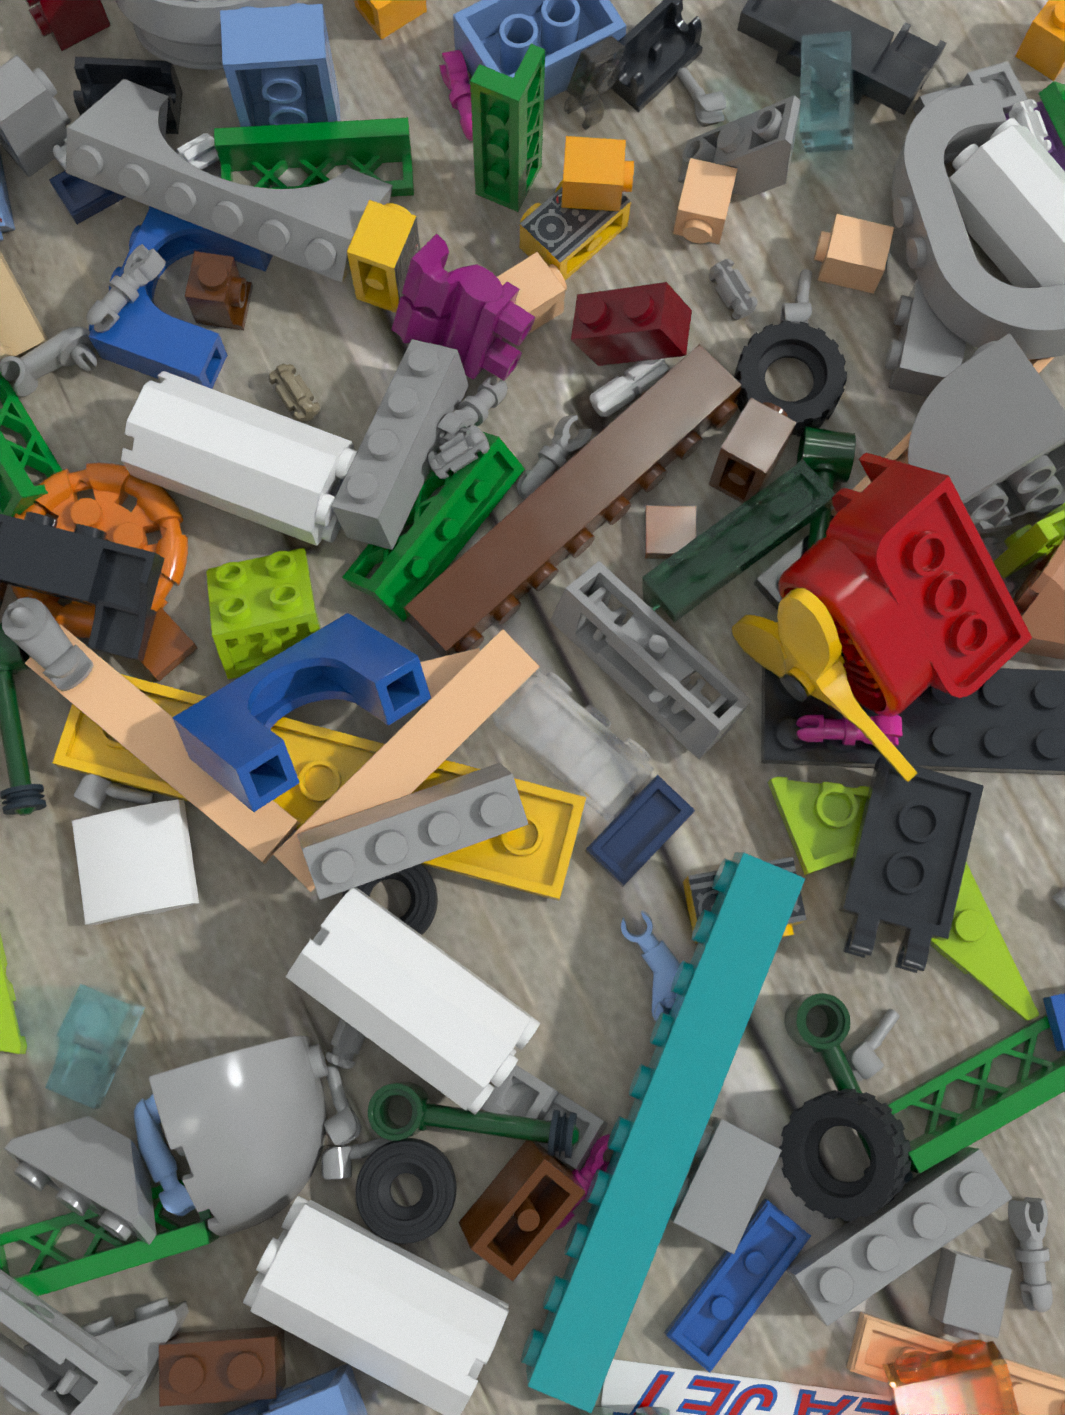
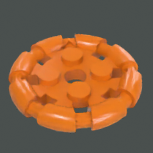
[11,462,188,638]

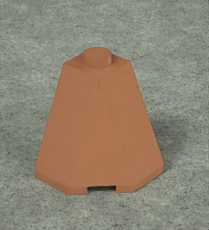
[1012,536,1065,660]

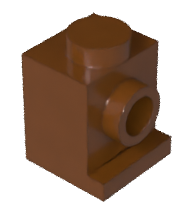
[185,251,253,330]

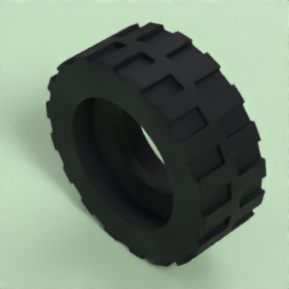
[734,321,847,437]
[779,1089,911,1221]

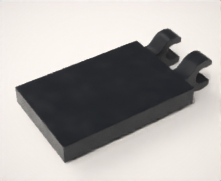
[839,756,984,973]

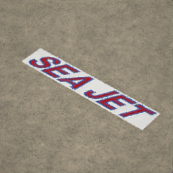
[601,1359,966,1415]

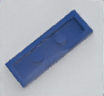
[664,1198,811,1373]

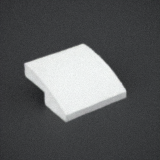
[72,799,199,925]

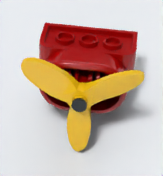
[732,452,1032,782]

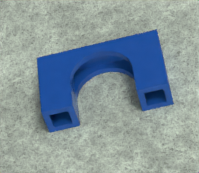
[88,206,273,389]
[172,613,431,812]

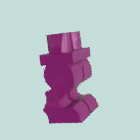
[391,233,535,381]

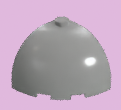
[908,333,1065,534]
[149,1036,328,1237]

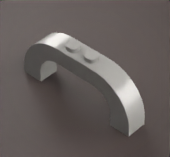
[891,82,1065,359]

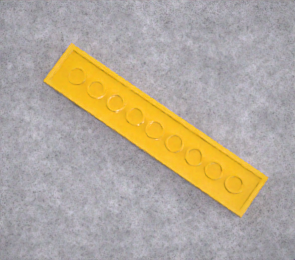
[52,674,586,901]

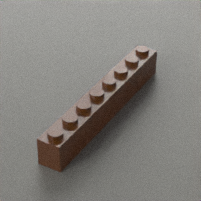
[404,344,742,657]

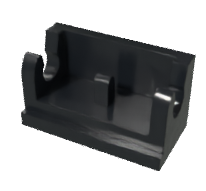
[605,0,703,112]
[73,57,183,134]

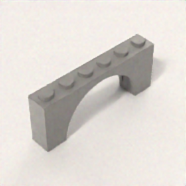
[66,79,393,282]

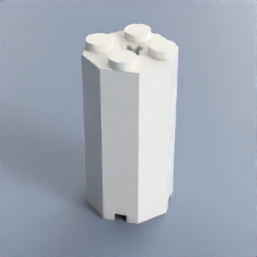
[949,118,1065,288]
[121,371,357,546]
[286,887,540,1115]
[243,1196,509,1415]

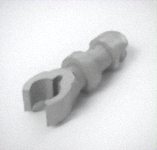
[86,244,166,333]
[437,376,508,445]
[517,415,592,499]
[1008,1197,1053,1312]

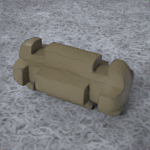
[269,363,320,423]

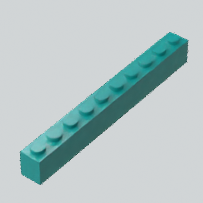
[521,852,806,1413]

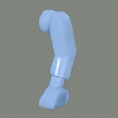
[621,911,680,1021]
[134,1094,195,1216]

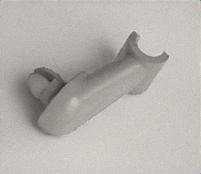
[0,326,97,397]
[2,597,93,691]

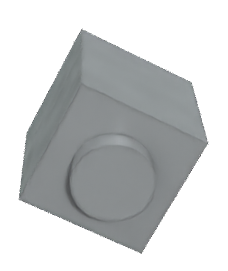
[928,1247,1012,1343]

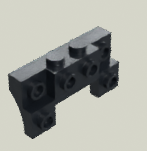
[737,0,947,115]
[0,512,165,662]

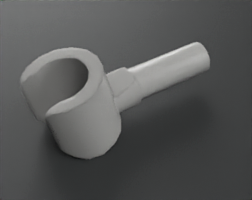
[677,67,726,125]
[780,269,813,323]
[74,774,154,809]
[845,1009,900,1081]
[323,1065,362,1147]
[321,1137,391,1180]

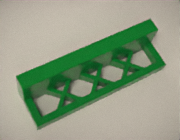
[470,44,545,212]
[214,117,414,197]
[0,373,62,517]
[342,432,525,622]
[886,1014,1065,1173]
[0,1179,219,1296]

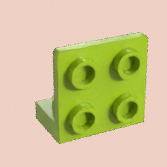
[206,548,321,680]

